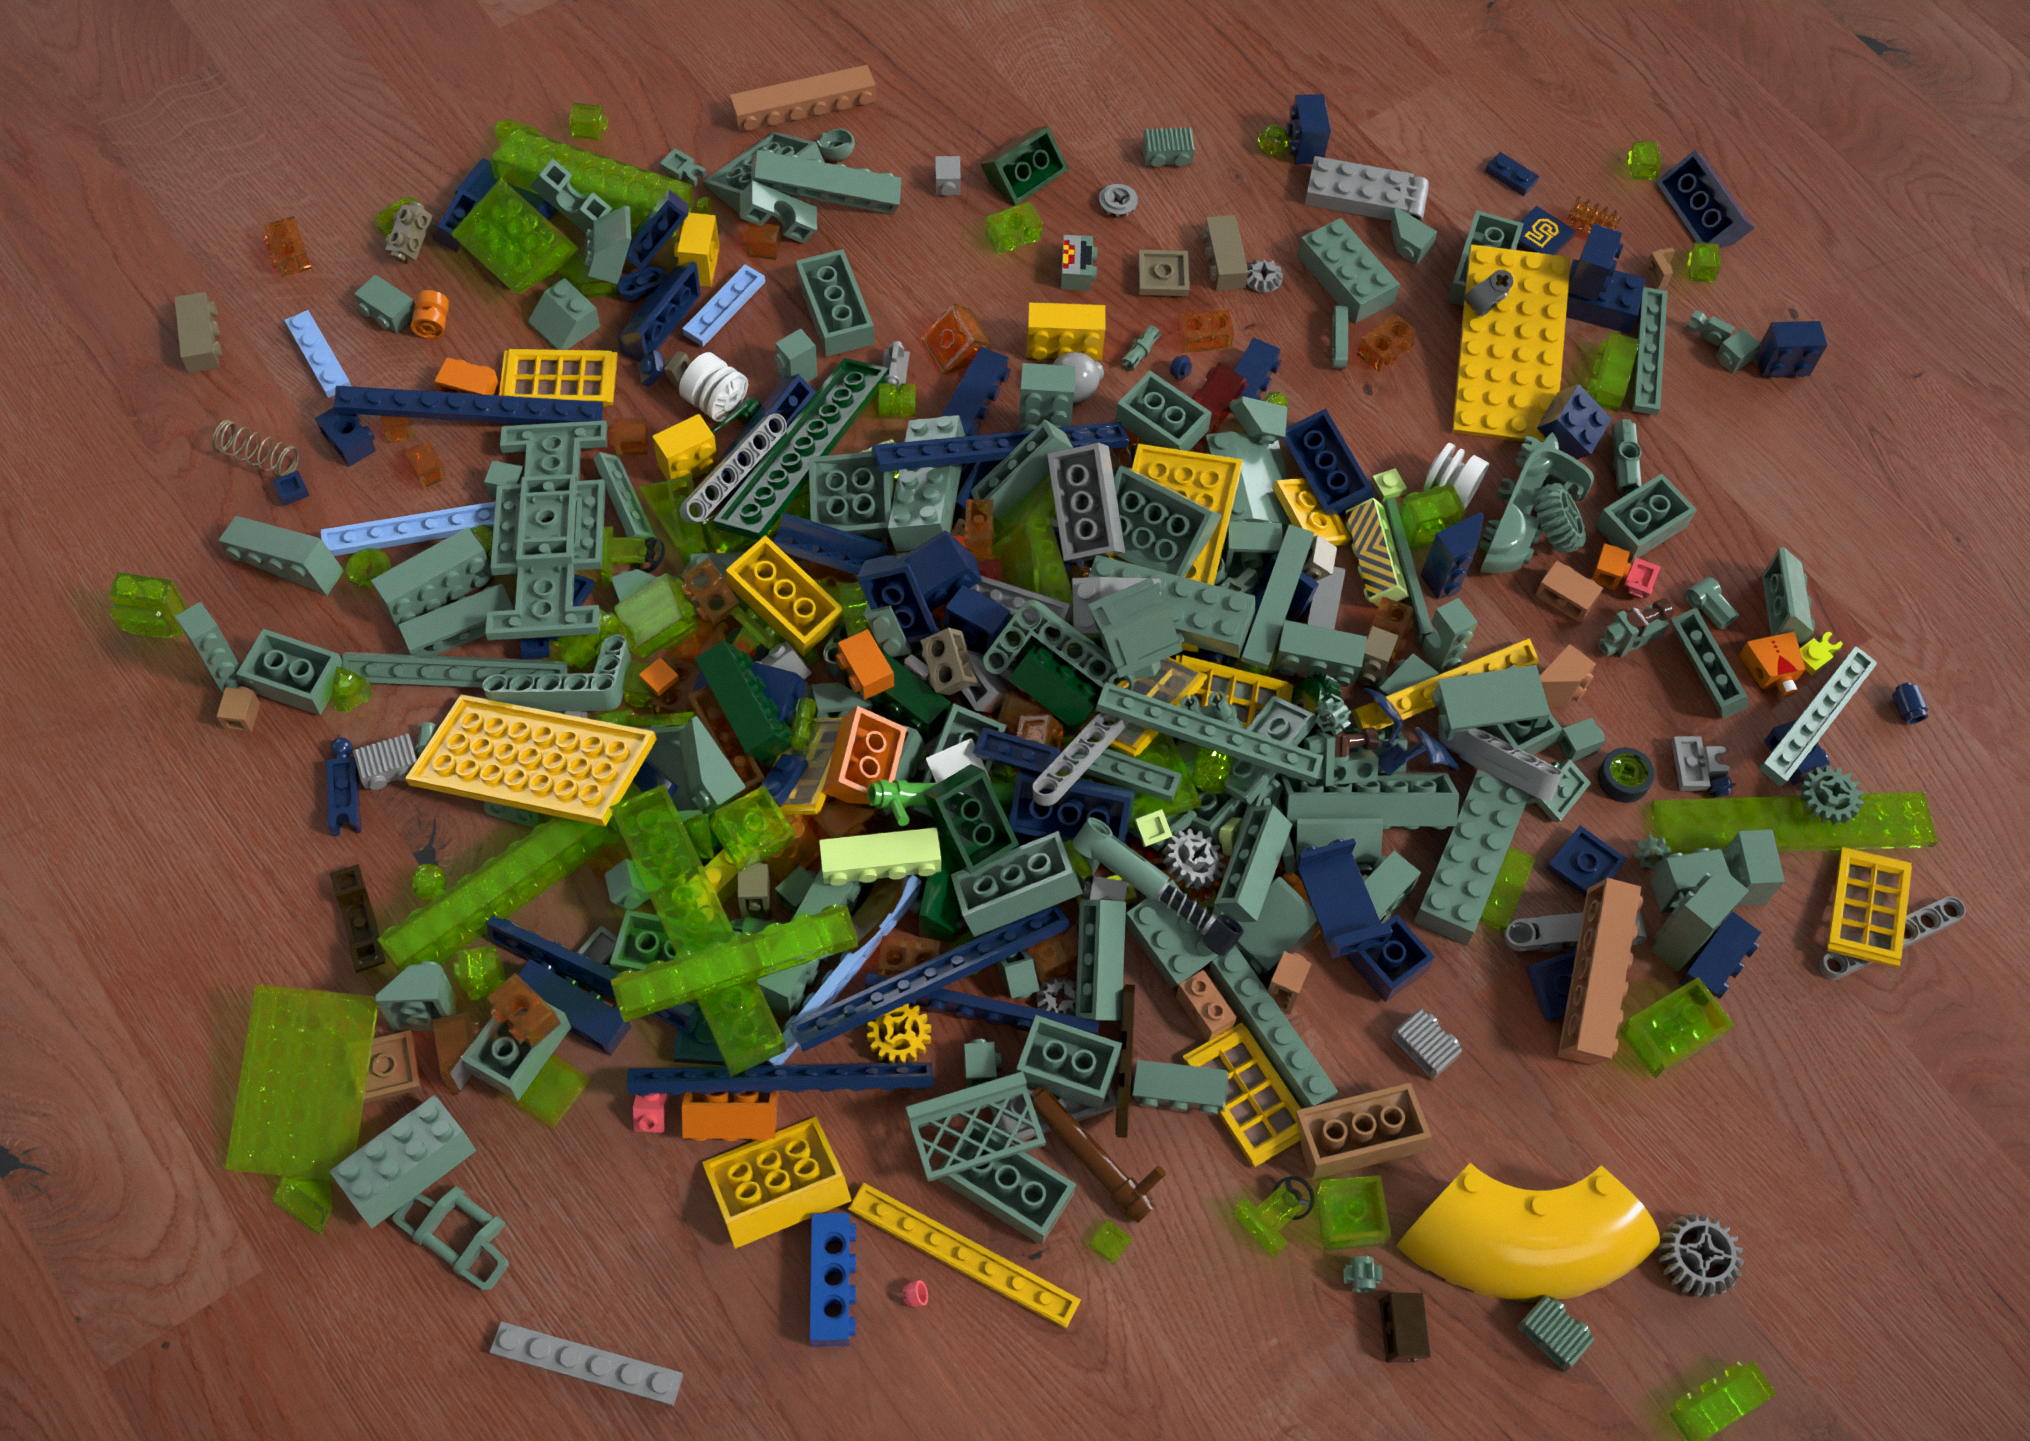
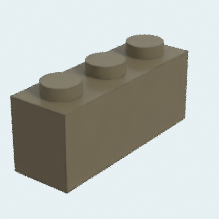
[1201,215,1248,291]
[175,292,222,373]

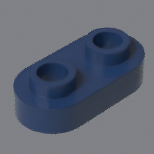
[617,266,665,301]

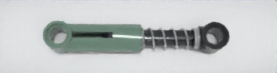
[1072,817,1244,956]

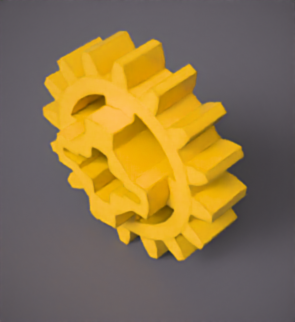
[867,1003,931,1063]

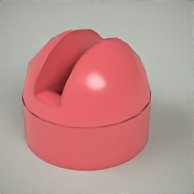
[902,1280,928,1307]

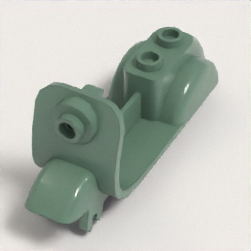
[1479,432,1594,574]

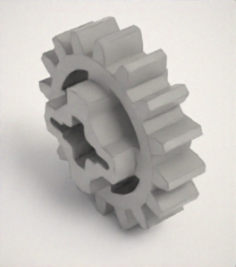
[1162,829,1225,890]

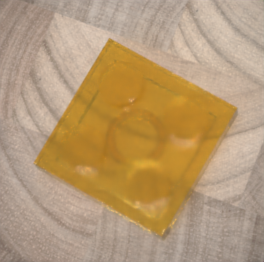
[751,814,821,884]

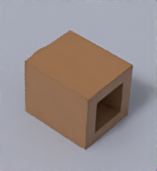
[217,687,260,733]

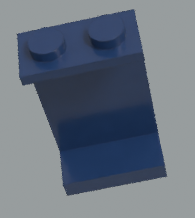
[455,158,559,241]
[689,662,805,728]
[1295,838,1393,959]

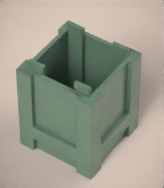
[1088,577,1185,678]

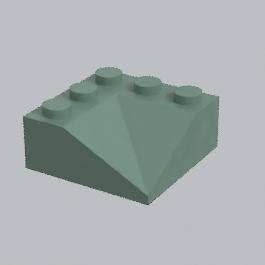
[809,452,895,539]

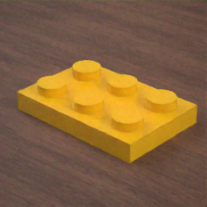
[1272,478,1352,546]

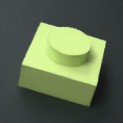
[1371,468,1407,502]
[1134,809,1172,847]
[1219,817,1243,856]

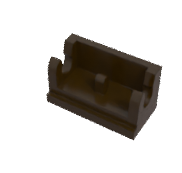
[1379,1292,1431,1363]

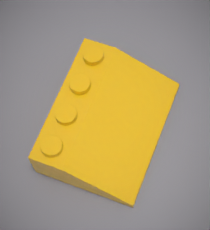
[702,1117,851,1249]

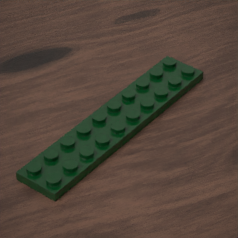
[713,358,889,540]

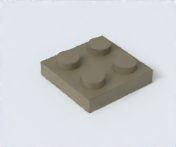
[1138,249,1190,296]

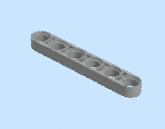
[680,413,787,524]
[1033,712,1130,806]
[1819,896,1966,980]

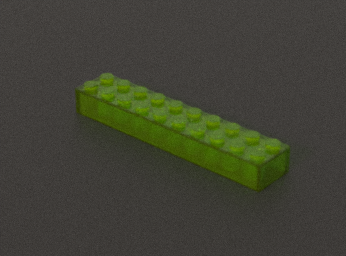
[377,781,646,974]
[610,784,786,1077]

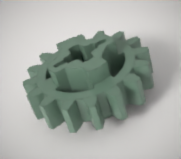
[1799,766,1864,826]

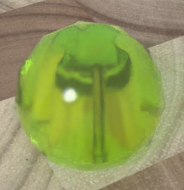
[1258,124,1288,155]
[412,863,447,900]

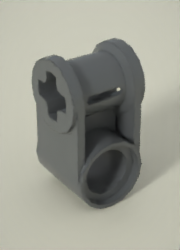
[1463,270,1514,318]

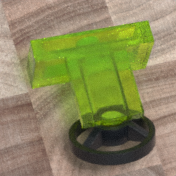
[601,526,665,587]
[1233,1176,1315,1259]

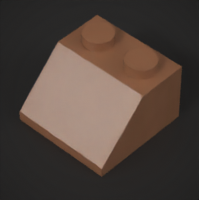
[1540,644,1596,708]

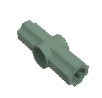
[1612,419,1642,495]

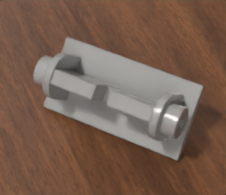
[878,341,910,394]

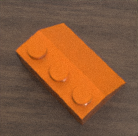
[823,706,907,804]
[682,1090,779,1141]

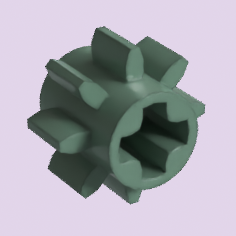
[1315,698,1351,735]
[1634,834,1671,872]
[1343,1256,1383,1293]

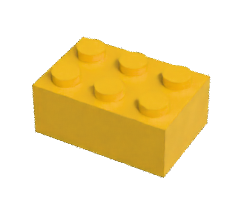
[1027,302,1105,361]

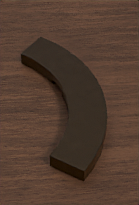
[836,812,909,954]
[1115,984,1135,1138]

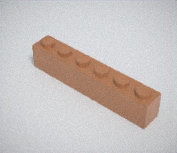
[730,65,876,132]

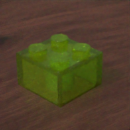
[1399,484,1465,550]
[709,785,795,872]
[1314,1175,1391,1251]

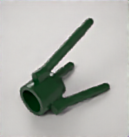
[711,397,761,435]

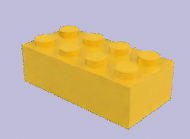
[725,535,844,656]

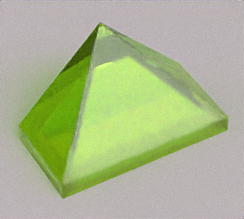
[272,1174,333,1235]

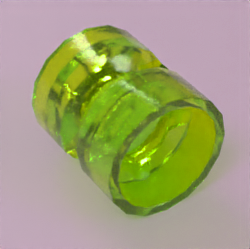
[879,383,916,417]

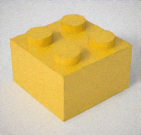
[674,213,720,287]
[652,414,718,488]

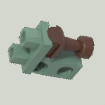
[1598,598,1674,658]
[1303,727,1379,786]

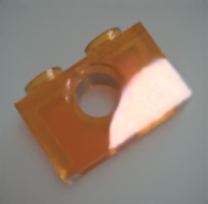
[964,499,995,561]
[487,973,561,1048]

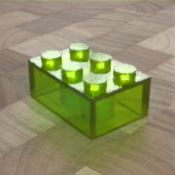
[1619,977,1735,1079]

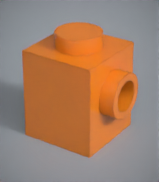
[1591,543,1631,590]

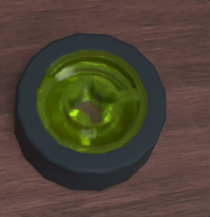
[1598,747,1655,803]

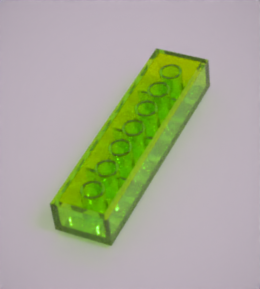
[491,127,694,239]

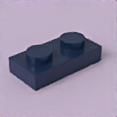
[1485,152,1540,196]
[754,754,809,807]

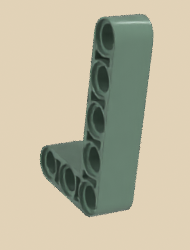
[983,600,1135,691]
[482,635,632,711]

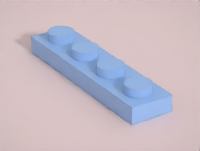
[682,265,765,347]
[285,310,351,398]

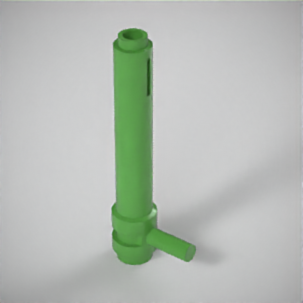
[867,780,1015,826]

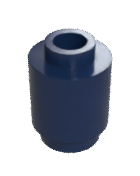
[1892,682,1929,725]

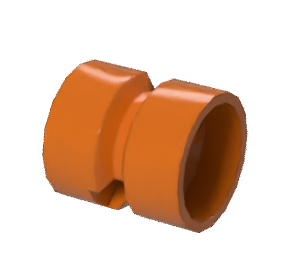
[411,290,449,339]

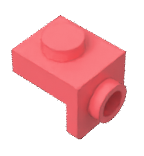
[1623,557,1661,599]
[633,1093,669,1133]

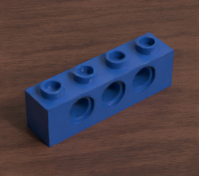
[810,1213,856,1347]

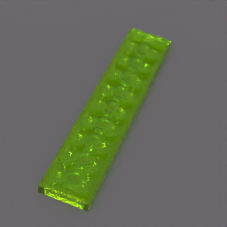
[1650,792,1938,855]

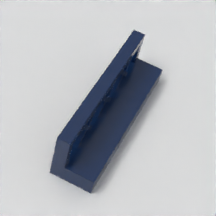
[774,513,888,575]

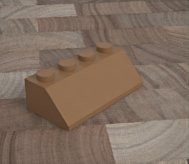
[1296,1083,1432,1180]

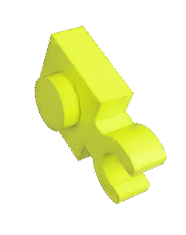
[1800,632,1843,675]

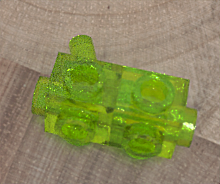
[553,609,621,669]

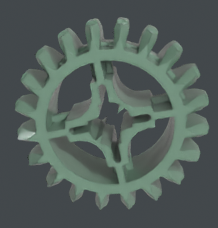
[1534,483,1586,554]

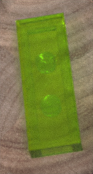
[626,712,694,726]
[1479,847,1536,932]

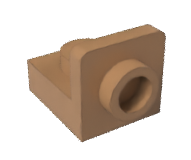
[1645,248,1675,290]

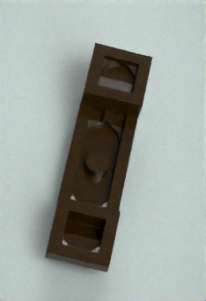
[330,864,385,973]

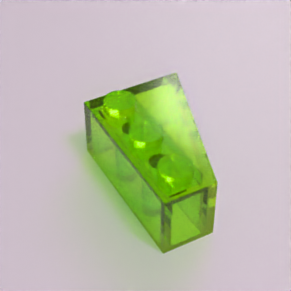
[639,475,709,564]

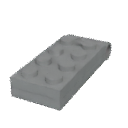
[1305,156,1429,222]

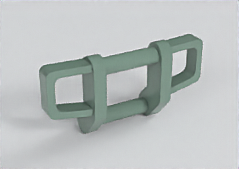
[393,1186,509,1291]

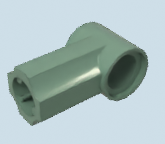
[1685,577,1739,630]

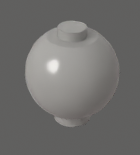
[1052,352,1104,403]

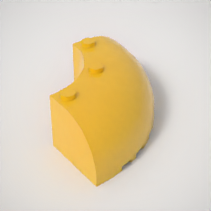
[1396,1163,1660,1303]

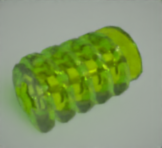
[1192,746,1233,794]

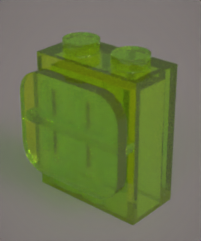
[108,572,188,638]
[614,573,698,658]

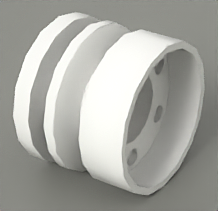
[679,352,748,422]
[1423,443,1489,511]

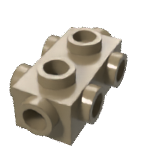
[385,201,437,262]

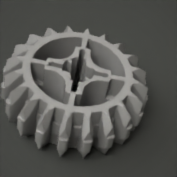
[1658,1213,1744,1298]

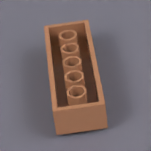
[1558,878,1643,1066]

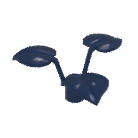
[1361,688,1460,776]

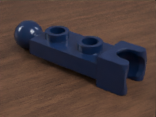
[326,737,362,836]

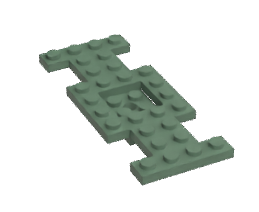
[485,420,608,640]

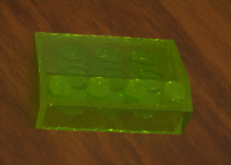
[451,178,579,295]

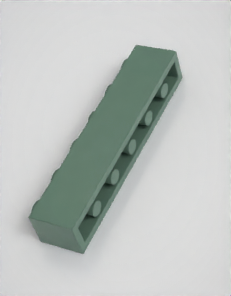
[750,149,901,214]
[1208,947,1338,1109]

